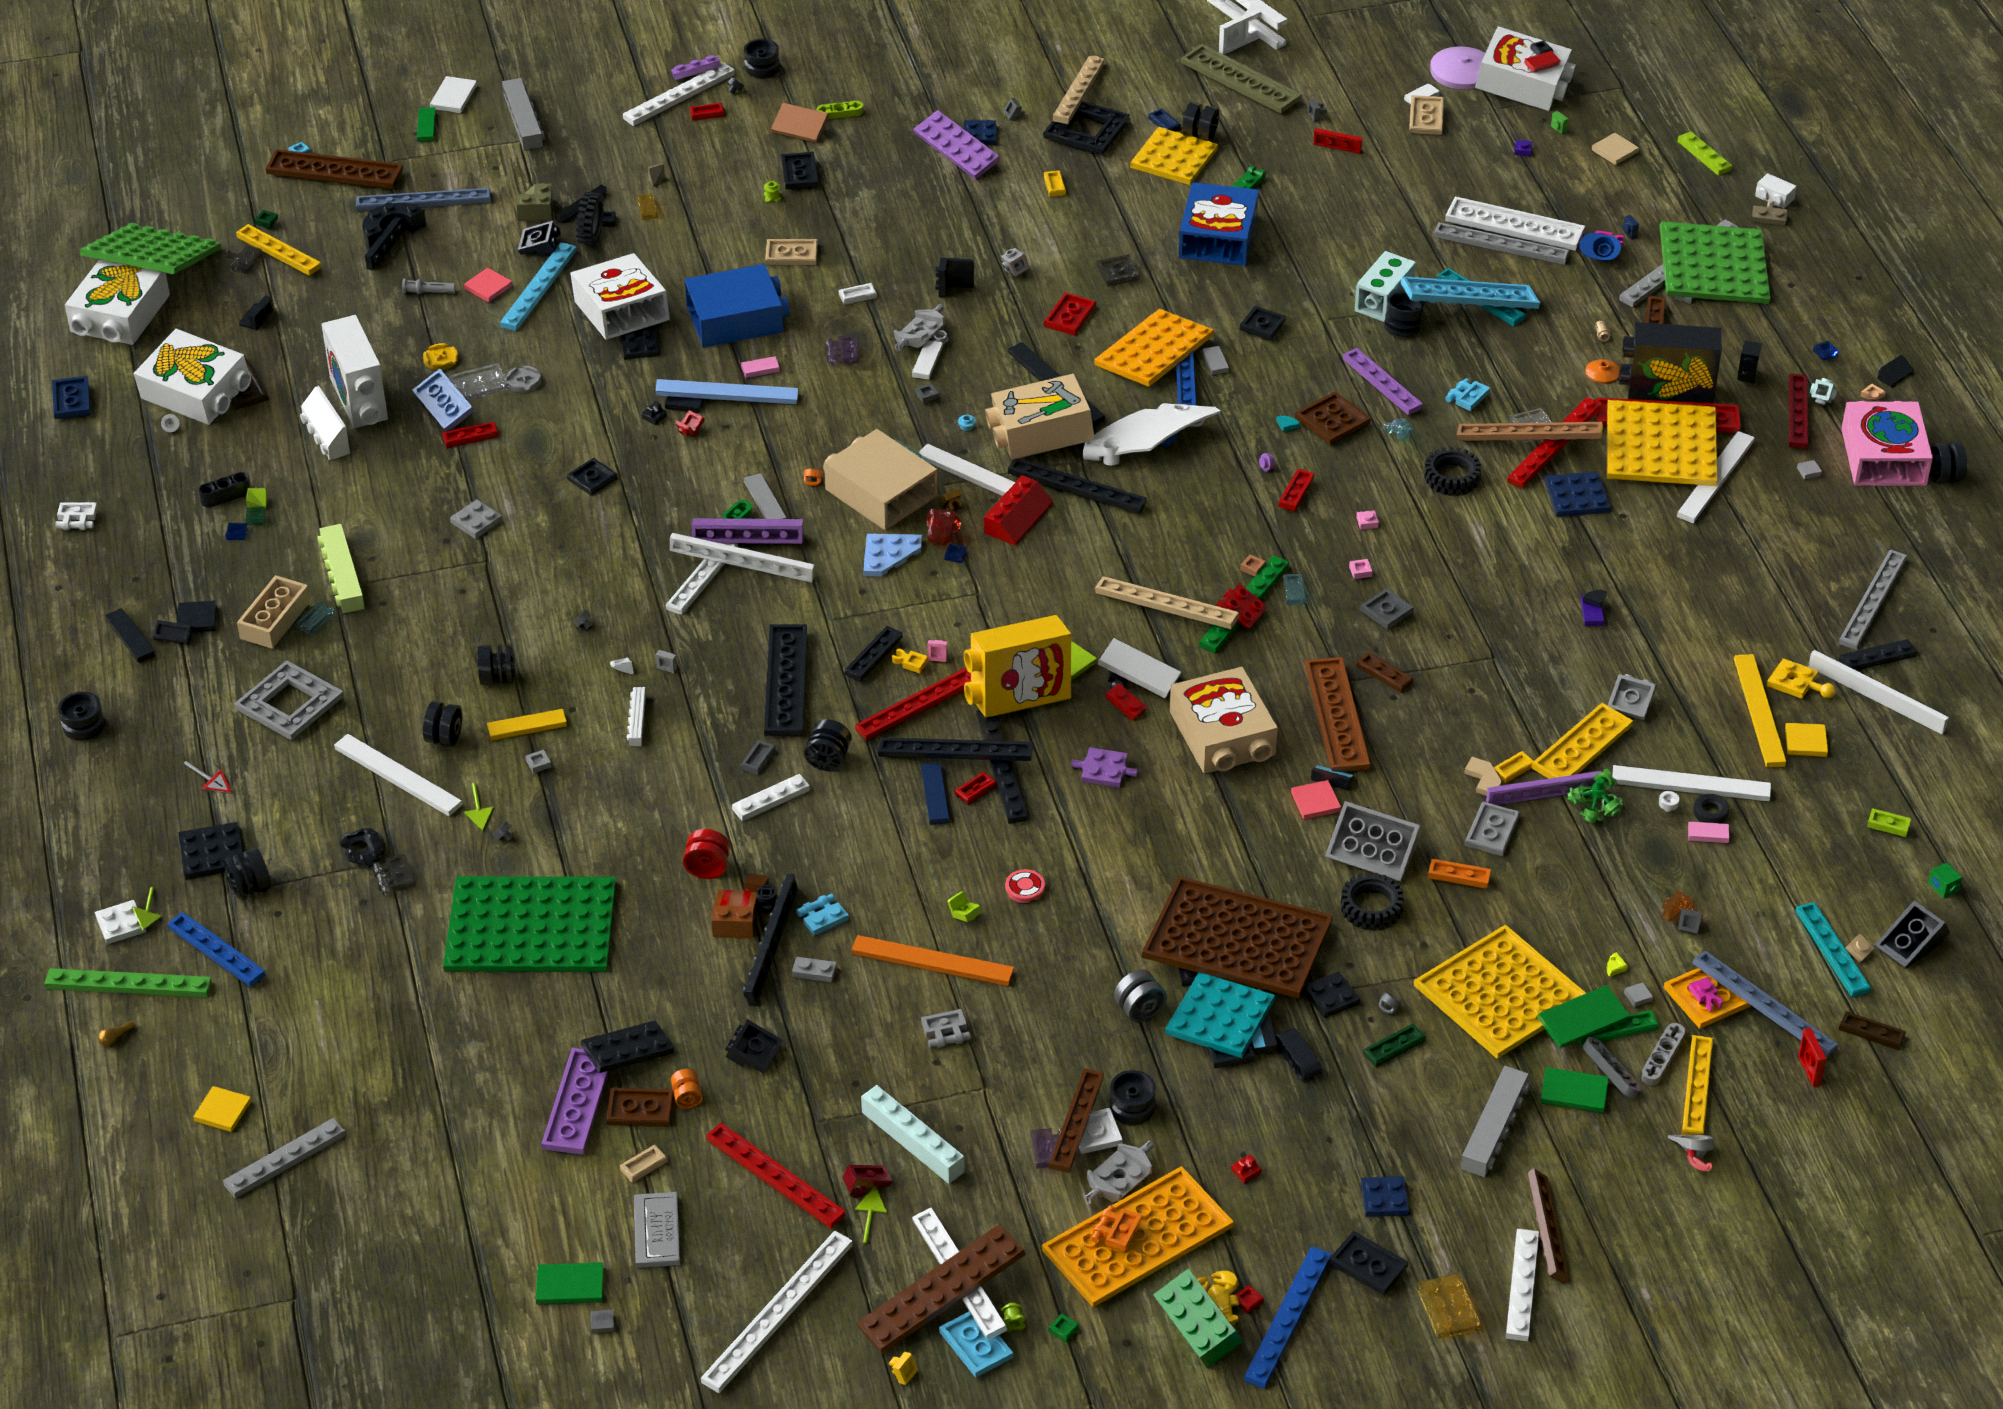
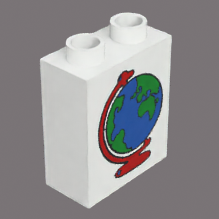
[321,315,388,428]

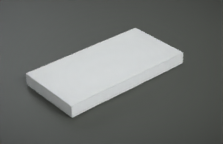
[1098,638,1181,698]

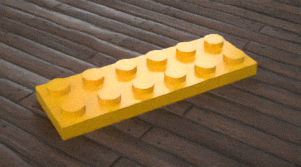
[1532,703,1633,779]

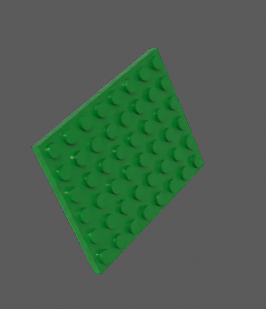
[443,876,616,972]

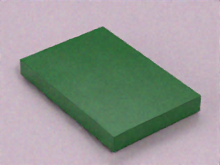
[1540,1067,1608,1113]
[536,1262,604,1304]

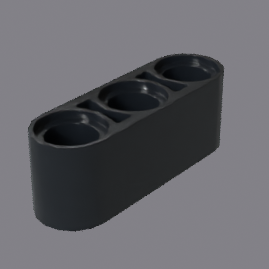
[198,472,251,508]
[1275,1028,1322,1081]

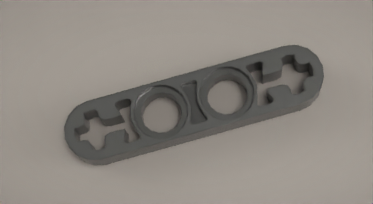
[1583,1037,1642,1099]

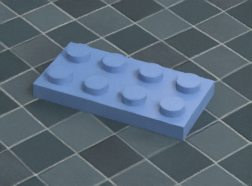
[412,369,475,432]

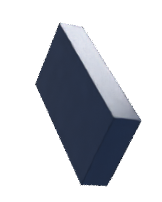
[1148,109,1181,132]

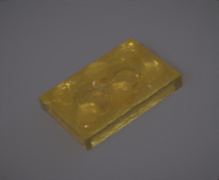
[1416,1273,1481,1339]

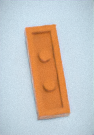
[1428,859,1491,889]

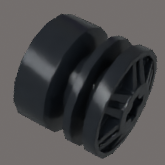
[1384,292,1424,337]
[477,644,516,685]
[804,719,852,771]
[224,847,271,898]

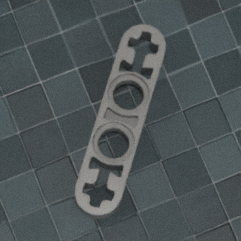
[1641,1023,1685,1086]

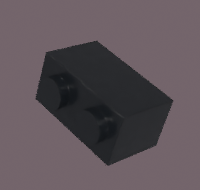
[1737,340,1762,383]

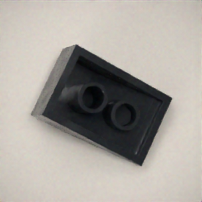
[1874,900,1950,969]

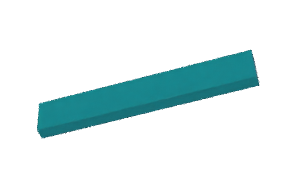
[1437,268,1526,326]
[1795,902,1871,997]

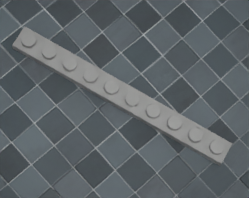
[1619,219,1738,307]

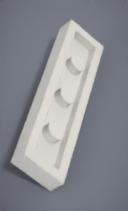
[732,774,810,821]

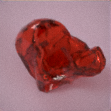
[926,508,961,546]

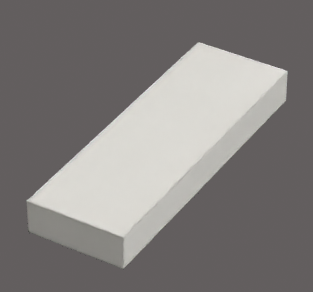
[912,340,943,380]

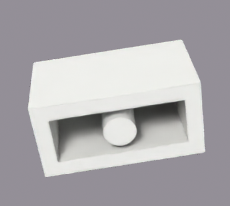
[1755,173,1796,209]

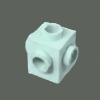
[1810,378,1837,405]

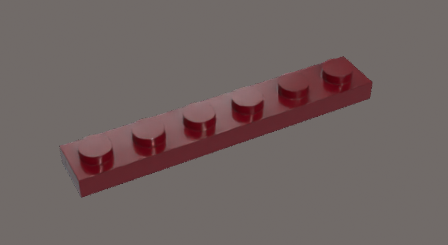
[1789,373,1808,449]

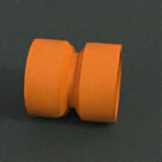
[671,1069,703,1109]

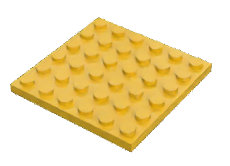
[1607,400,1717,486]
[1414,925,1586,1059]

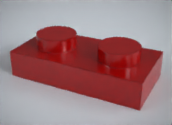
[1105,683,1147,721]

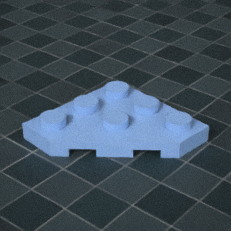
[863,534,922,577]

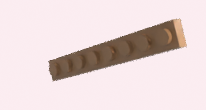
[1457,422,1603,441]

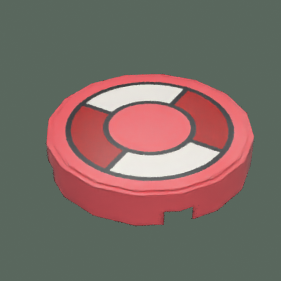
[1005,869,1045,903]

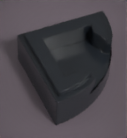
[1583,590,1607,607]

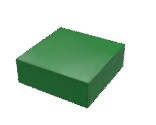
[1048,1313,1079,1343]

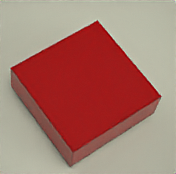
[1235,1285,1264,1314]

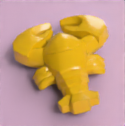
[1197,1271,1239,1326]

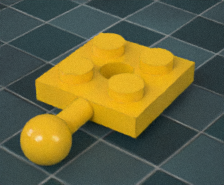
[1767,659,1836,699]

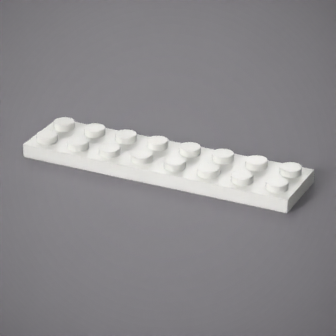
[1445,196,1585,251]

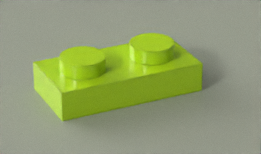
[1867,808,1911,837]

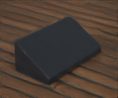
[1877,354,1914,387]

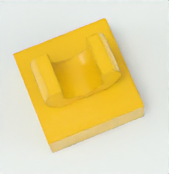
[889,1352,918,1385]

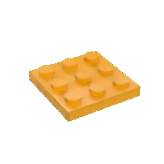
[1664,968,1751,1029]

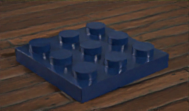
[1544,472,1610,517]

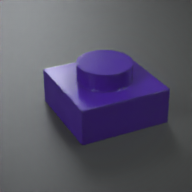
[1514,140,1532,157]

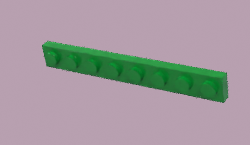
[1199,555,1289,654]

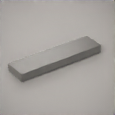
[744,473,786,519]

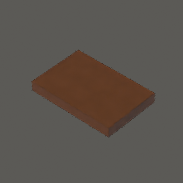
[606,1088,674,1127]

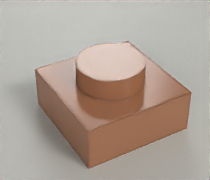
[1240,554,1266,576]

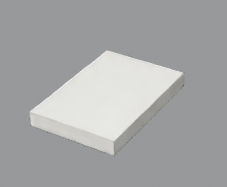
[430,76,477,113]

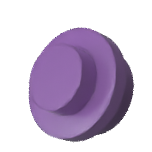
[1259,453,1275,471]

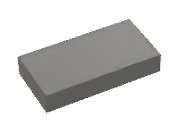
[1202,346,1229,375]

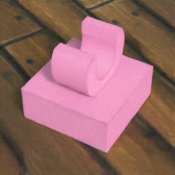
[927,640,947,662]

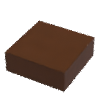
[744,873,769,891]

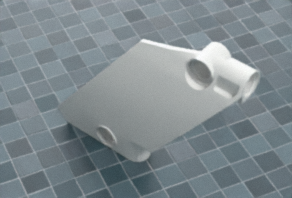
[1083,403,1221,465]

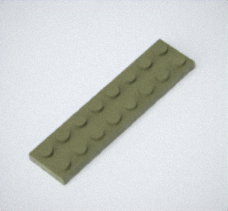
[1181,44,1302,114]

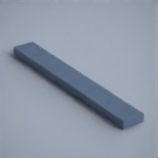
[356,188,491,211]
[1692,951,1839,1058]

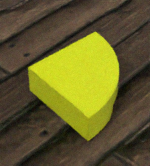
[1606,952,1628,977]

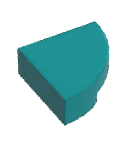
[1276,416,1300,432]

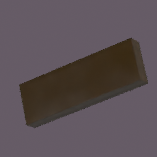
[1839,1011,1906,1050]

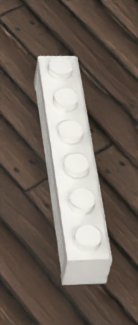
[627,687,646,746]

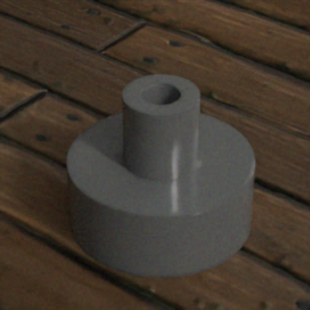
[573,610,592,629]
[492,821,513,842]

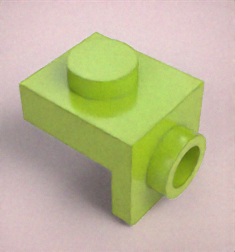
[947,891,982,922]

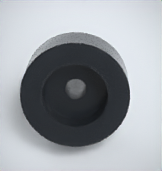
[727,77,744,94]

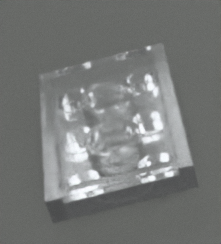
[448,363,510,400]

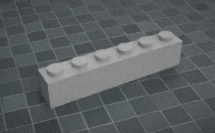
[502,78,545,150]
[1461,1066,1530,1177]

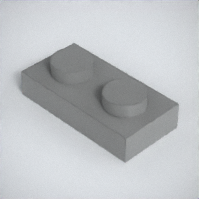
[792,957,837,982]

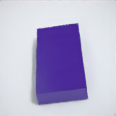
[1580,595,1604,626]

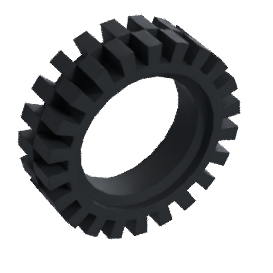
[576,191,604,246]
[1424,447,1481,496]
[1341,872,1404,931]

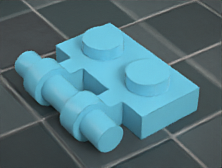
[1445,378,1490,411]
[796,894,849,936]

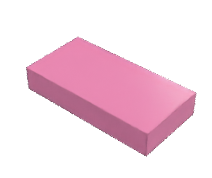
[741,356,780,378]
[1688,822,1729,843]

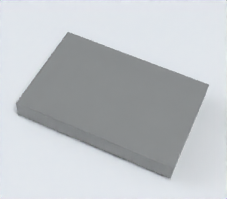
[1465,801,1520,857]

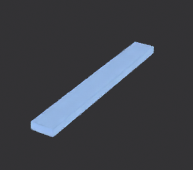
[656,379,798,404]

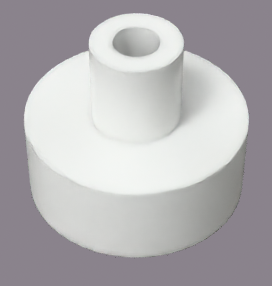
[161,414,179,432]
[1659,791,1679,812]

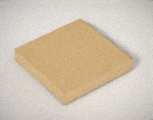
[1592,133,1639,165]

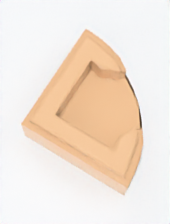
[1860,384,1886,400]

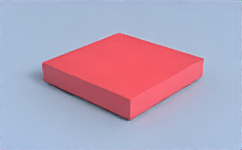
[464,268,513,302]
[1291,780,1341,820]

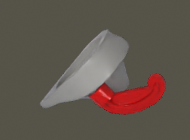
[1668,1135,1714,1171]

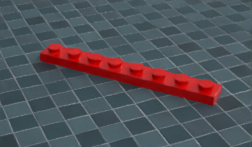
[1507,397,1602,488]
[855,668,971,741]
[706,1123,846,1229]

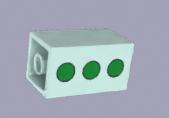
[1355,251,1416,322]

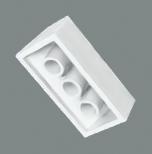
[300,386,350,460]

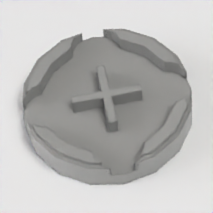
[506,366,541,393]

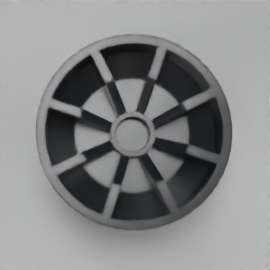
[1182,102,1219,142]

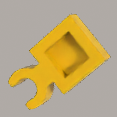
[892,649,928,674]

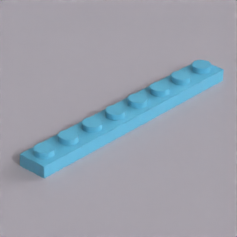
[500,242,576,331]

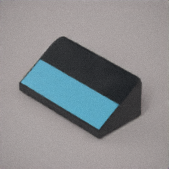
[1311,765,1354,790]
[1251,1014,1277,1055]

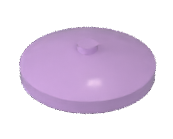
[1430,47,1485,89]

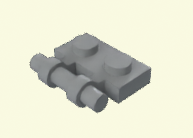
[921,1009,970,1049]

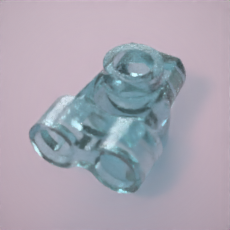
[1383,418,1412,440]

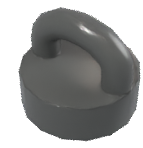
[1379,992,1402,1014]

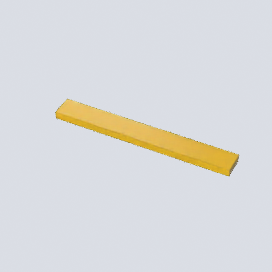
[1734,654,1786,767]

